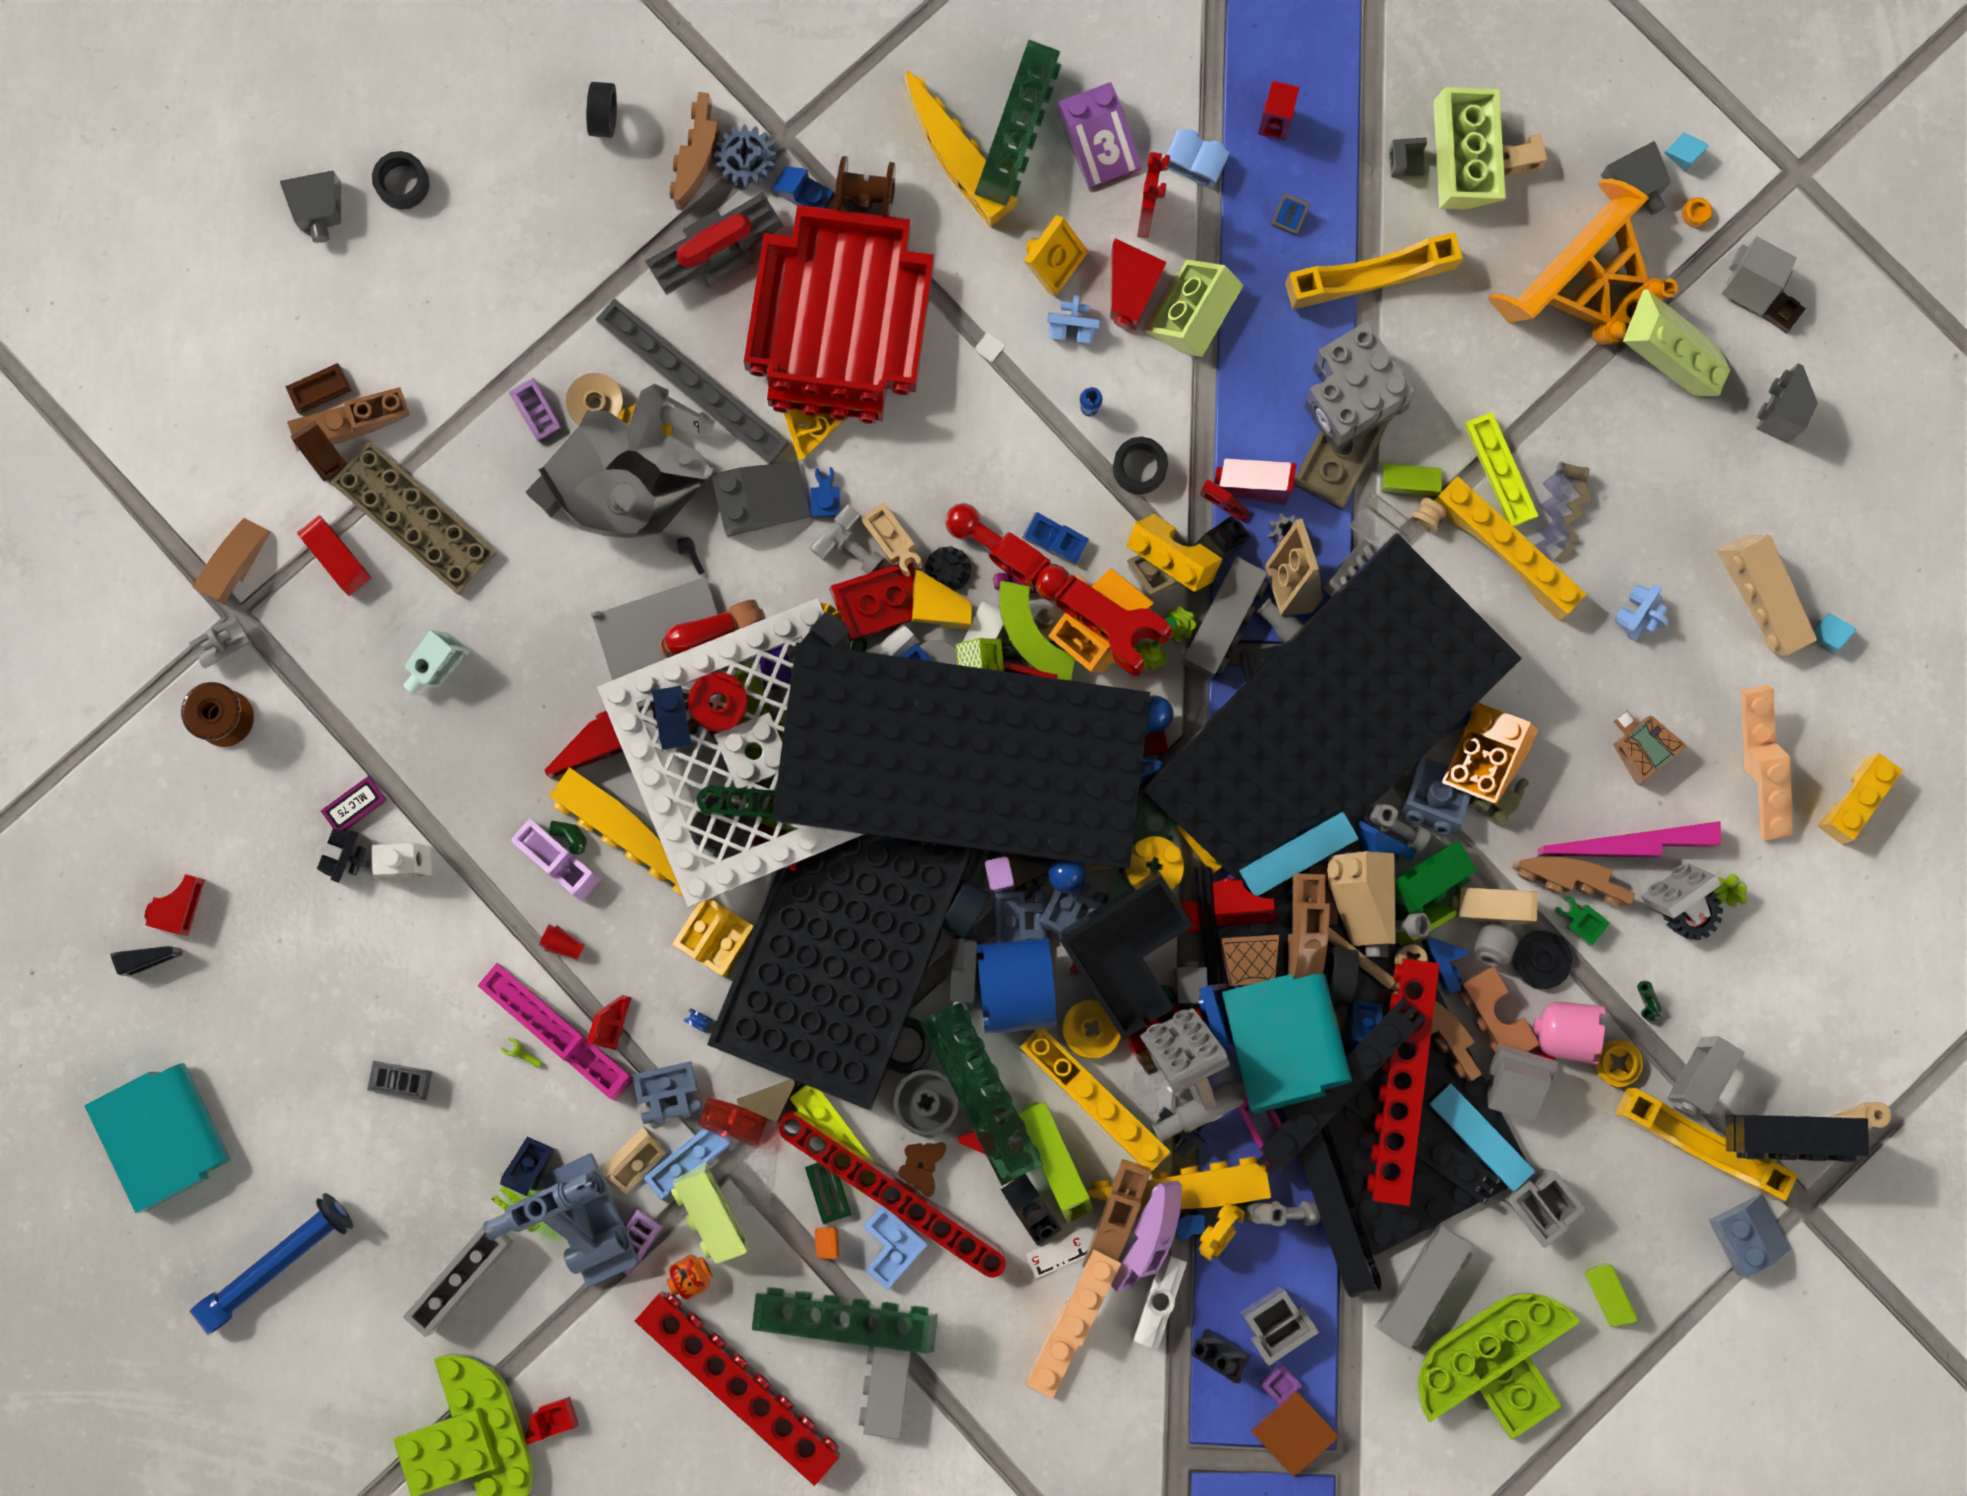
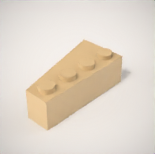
[1716,535,1817,655]

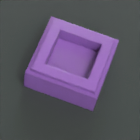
[1259,1362,1302,1405]

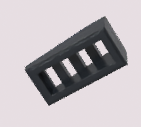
[110,946,183,977]
[367,1061,432,1100]

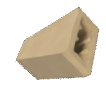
[1449,887,1538,925]

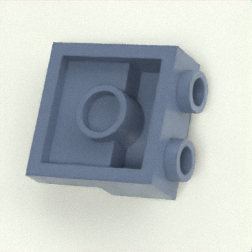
[1399,757,1471,836]

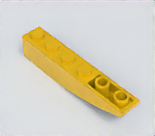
[905,70,1018,227]
[549,767,683,896]
[1020,1029,1171,1172]
[1086,1156,1271,1209]

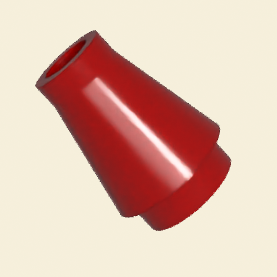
[538,924,585,960]

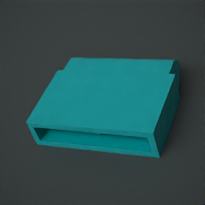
[1222,974,1352,1113]
[84,1063,231,1213]

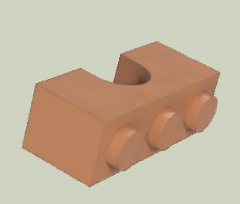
[1458,966,1540,1055]

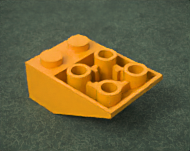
[1049,568,1154,673]
[1442,703,1538,804]

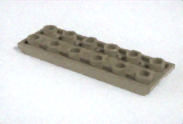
[330,441,497,595]

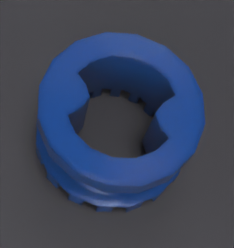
[683,1008,714,1033]

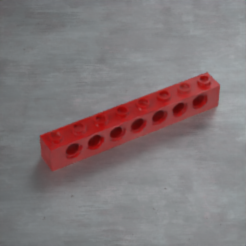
[1367,958,1440,1206]
[634,1291,840,1487]

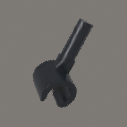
[677,537,705,575]

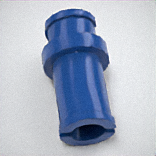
[1079,387,1103,417]

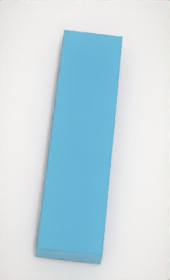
[1239,812,1359,896]
[1428,1083,1535,1192]

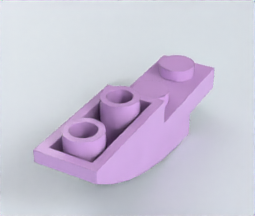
[1111,1181,1182,1292]

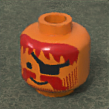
[666,1254,713,1300]

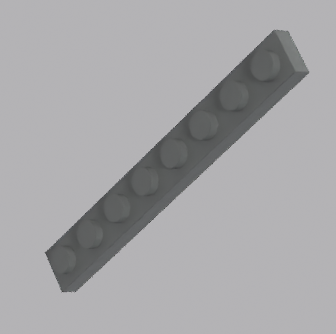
[596,298,789,464]

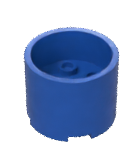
[977,938,1057,1034]

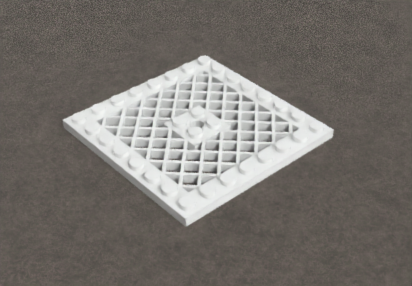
[597,598,864,908]

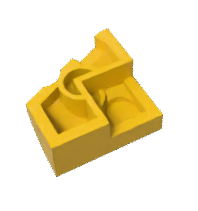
[784,410,845,461]
[912,570,972,631]

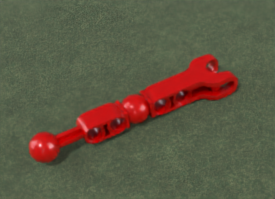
[945,503,1173,676]

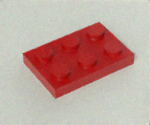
[829,562,915,642]

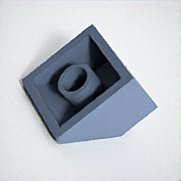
[1709,1194,1791,1277]

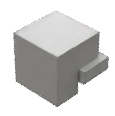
[1722,236,1797,315]
[1487,1044,1558,1122]
[1505,1170,1586,1248]
[1240,1286,1319,1366]

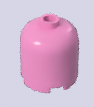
[1533,1001,1606,1065]

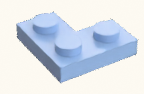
[863,1206,928,1290]

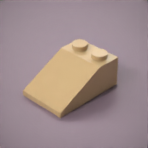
[1265,519,1323,616]
[1327,851,1395,946]

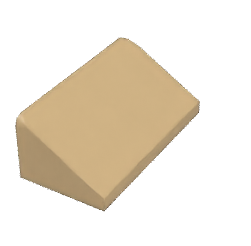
[601,1127,668,1195]

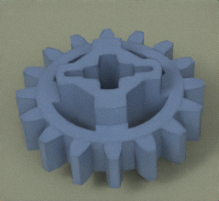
[714,125,777,188]

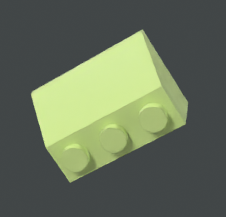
[1144,259,1244,357]
[671,1163,748,1264]

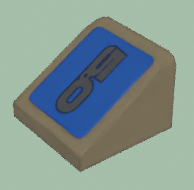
[1271,193,1310,236]

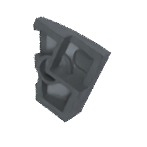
[950,936,977,1003]

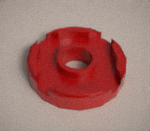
[688,672,748,732]

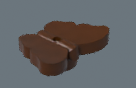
[898,1142,946,1197]

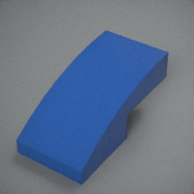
[1022,512,1089,564]

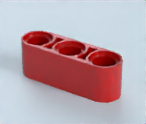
[296,515,372,596]

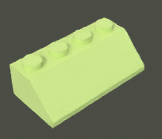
[1433,87,1506,209]
[1623,289,1730,396]

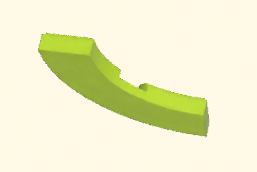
[999,581,1075,681]

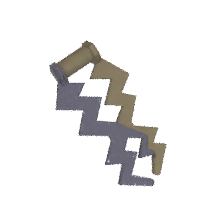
[1534,461,1592,562]

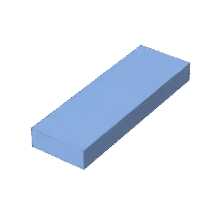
[643,1120,733,1201]

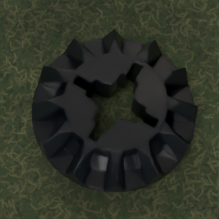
[925,546,971,591]

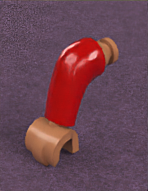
[659,599,766,658]

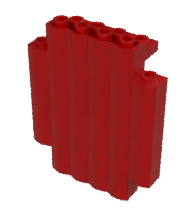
[743,205,934,424]

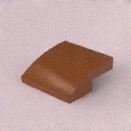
[1251,1390,1339,1477]

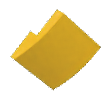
[672,898,755,978]

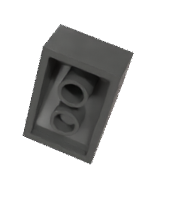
[711,461,811,537]

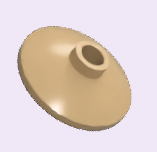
[565,373,623,425]

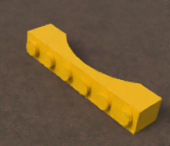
[1285,232,1463,310]
[1434,476,1587,621]
[1614,1088,1799,1202]

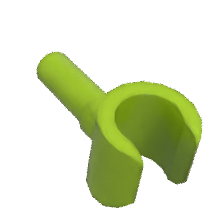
[501,1038,542,1068]

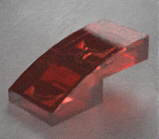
[698,1098,768,1147]

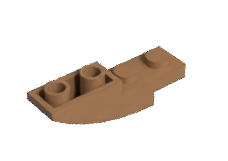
[670,92,720,210]
[287,387,409,451]
[1512,857,1635,908]
[1288,873,1330,979]
[1391,983,1482,1081]
[1082,1159,1151,1267]

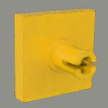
[1023,215,1088,296]

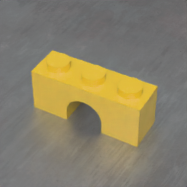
[1126,514,1222,592]
[1818,753,1903,844]

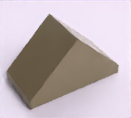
[736,1079,797,1123]

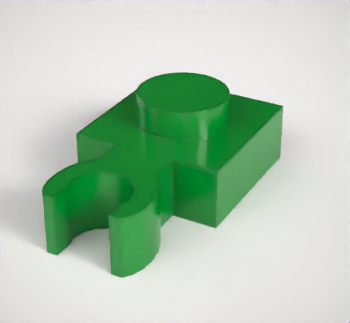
[1555,897,1610,946]

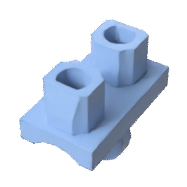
[1047,295,1099,343]
[1615,584,1669,641]

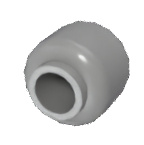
[1474,922,1518,968]

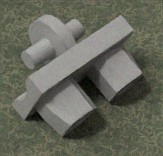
[189,616,251,669]

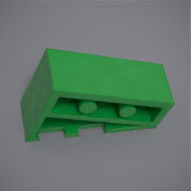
[1395,840,1477,919]

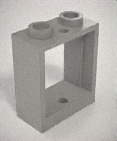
[1667,1036,1745,1116]

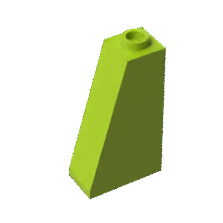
[1018,1102,1094,1224]

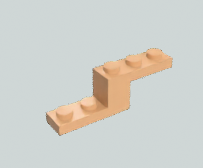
[1740,685,1793,841]
[1026,1249,1121,1398]

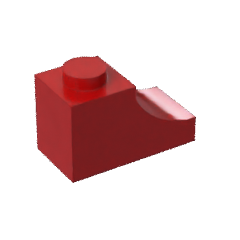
[144,874,205,936]
[1213,878,1277,927]

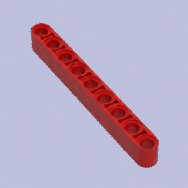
[779,1111,1006,1278]

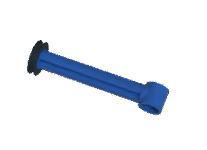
[189,1193,353,1335]

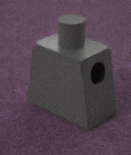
[1601,141,1670,216]
[280,170,341,243]

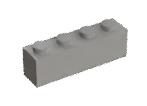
[1182,556,1268,679]
[1374,1224,1473,1349]
[403,1226,514,1337]
[859,1308,916,1439]

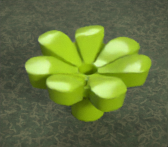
[1712,874,1747,907]

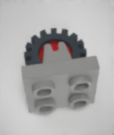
[1641,863,1723,940]

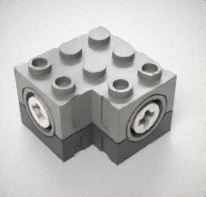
[1305,321,1415,453]

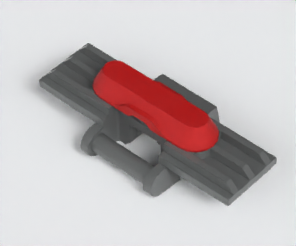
[645,192,784,295]

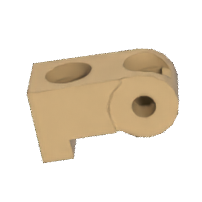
[1503,133,1547,176]
[1830,1102,1891,1129]

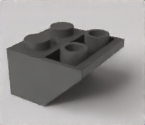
[1756,363,1818,443]

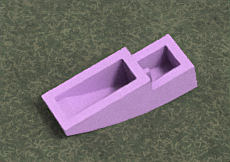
[511,818,601,901]

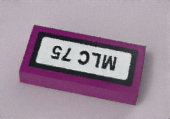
[321,776,387,831]

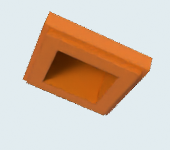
[814,1226,840,1259]

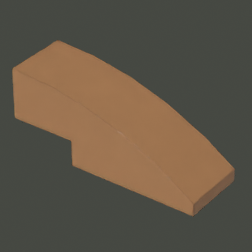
[192,518,270,605]

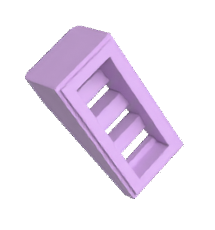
[509,378,563,442]
[985,857,1014,892]
[622,1209,664,1276]

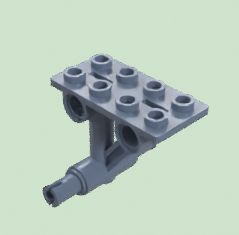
[483,1153,639,1287]

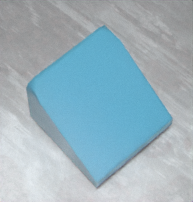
[1664,132,1709,171]
[1813,613,1856,653]

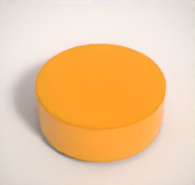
[1682,197,1713,228]

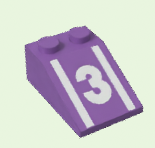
[1057,82,1142,190]

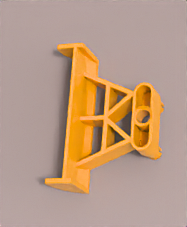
[1488,179,1678,345]

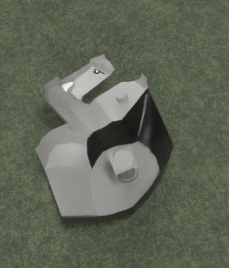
[538,383,715,538]

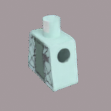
[403,630,469,696]

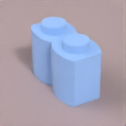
[1166,129,1230,189]

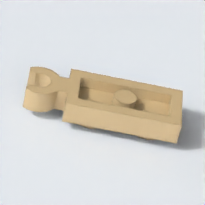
[860,503,923,577]

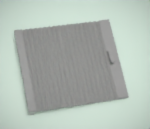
[591,577,737,708]

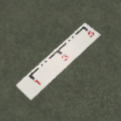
[1025,1219,1137,1279]

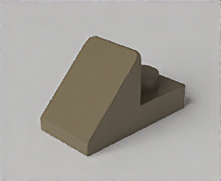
[1127,555,1177,599]

